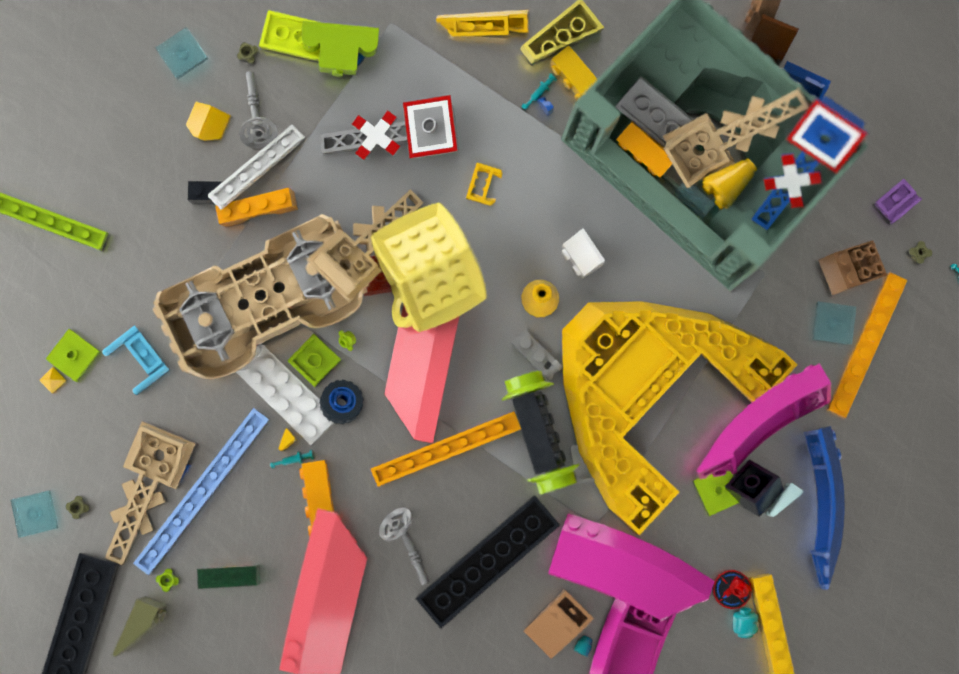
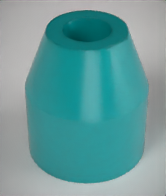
[574,635,593,657]

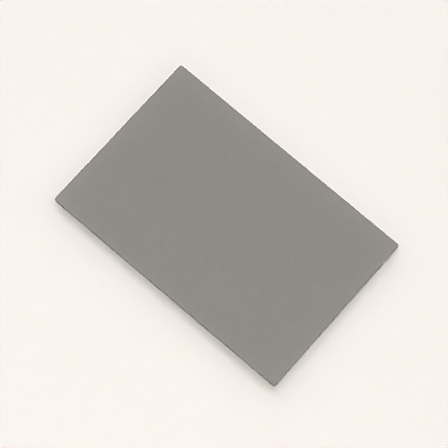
[219,23,765,523]

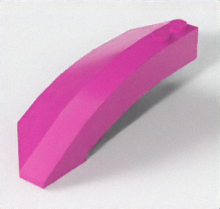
[697,364,831,479]
[548,513,714,621]
[589,598,677,674]

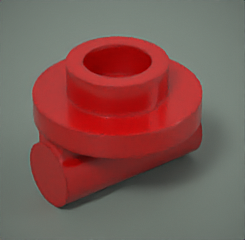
[730,576,752,598]

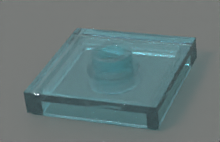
[156,27,208,80]
[812,301,856,345]
[11,491,58,538]

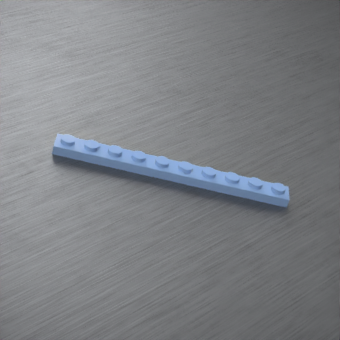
[133,408,269,575]

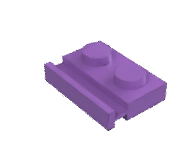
[874,179,922,224]

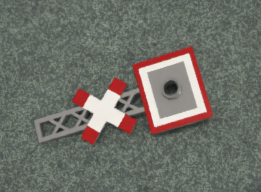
[320,95,459,161]

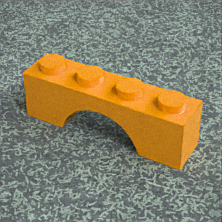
[215,188,298,227]

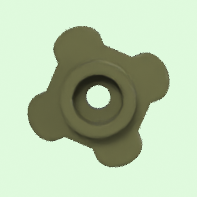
[237,42,258,63]
[909,241,932,264]
[66,496,89,519]

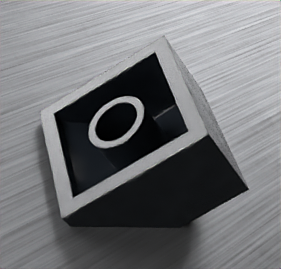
[725,459,784,517]

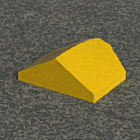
[186,102,231,141]
[466,163,502,206]

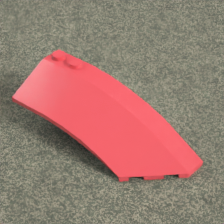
[385,305,460,443]
[279,508,368,674]

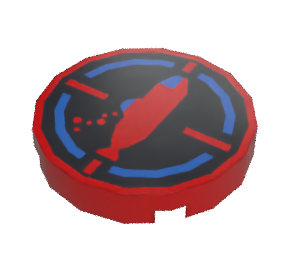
[712,570,752,609]

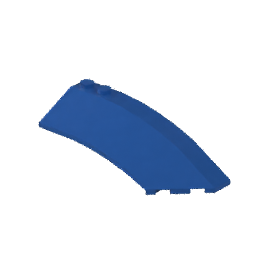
[804,426,845,590]

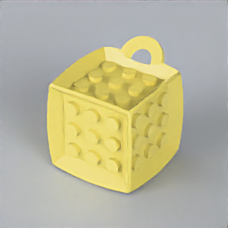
[371,202,487,332]

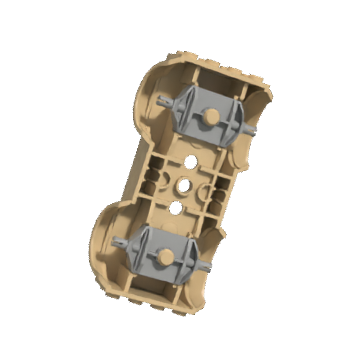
[153,214,369,379]

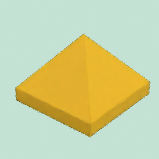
[39,367,67,394]

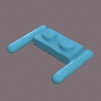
[102,325,170,395]

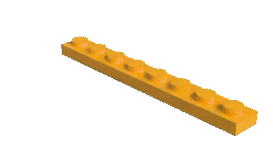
[827,272,908,418]
[371,411,521,487]

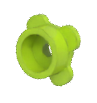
[338,330,356,351]
[155,568,179,592]

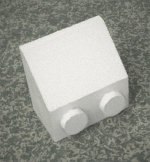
[561,228,605,279]

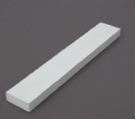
[208,125,305,210]

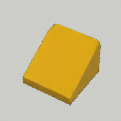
[278,428,297,452]

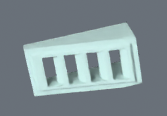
[766,483,804,517]

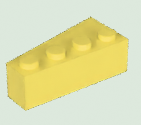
[520,0,605,64]

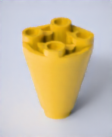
[702,158,757,210]
[521,280,559,318]

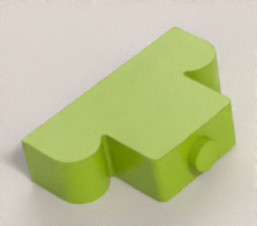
[302,21,379,77]

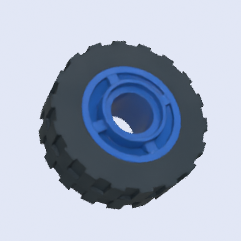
[319,379,364,425]

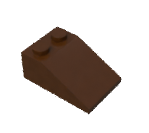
[749,14,799,66]

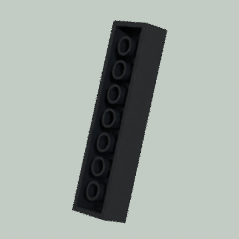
[415,495,560,629]

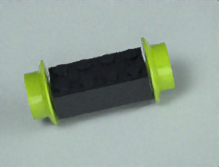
[502,370,580,494]

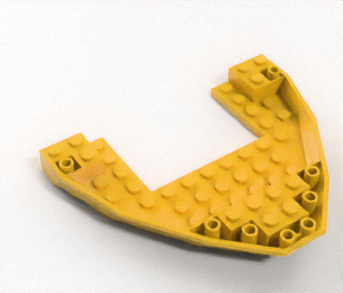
[562,301,798,535]

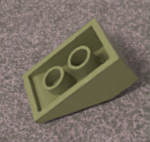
[112,596,167,657]

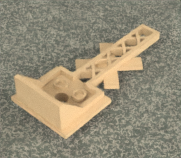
[663,88,809,188]
[307,189,424,302]
[105,421,196,566]

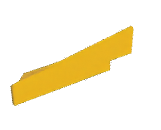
[436,10,529,36]

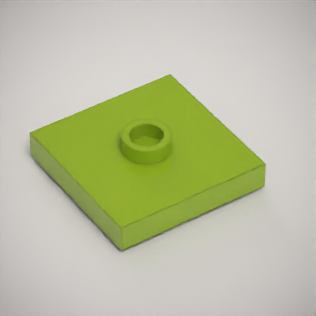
[45,329,101,382]
[287,333,342,387]
[693,471,739,516]

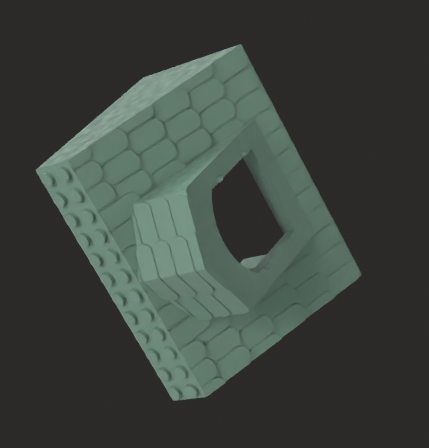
[561,0,868,291]

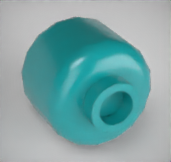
[733,607,758,638]

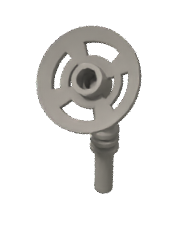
[239,72,278,149]
[379,508,429,585]

